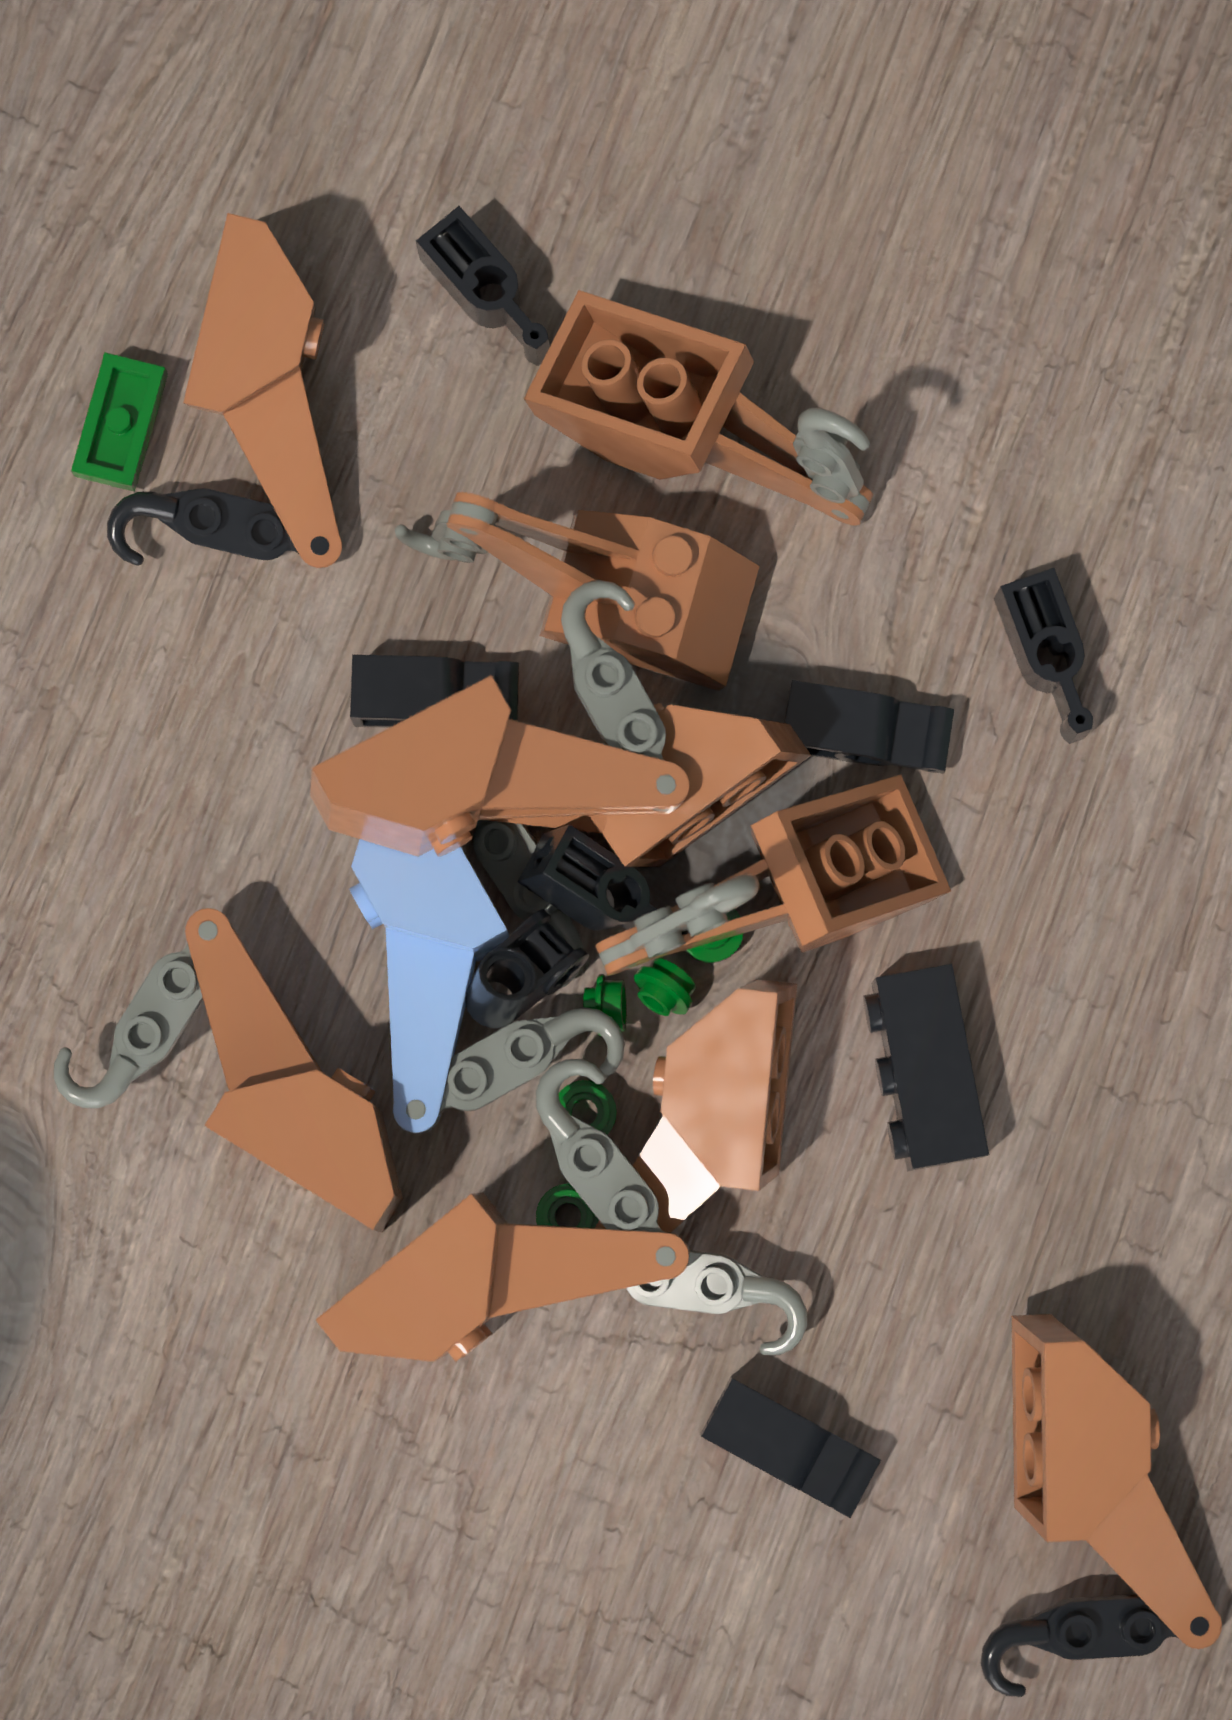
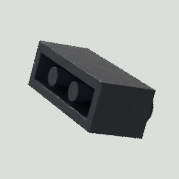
[863,964,989,1172]

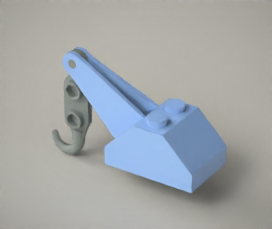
[349,839,625,1134]

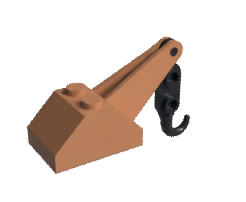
[107,213,342,568]
[980,1314,1222,1697]

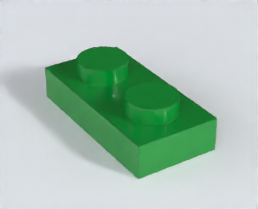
[71,352,168,492]

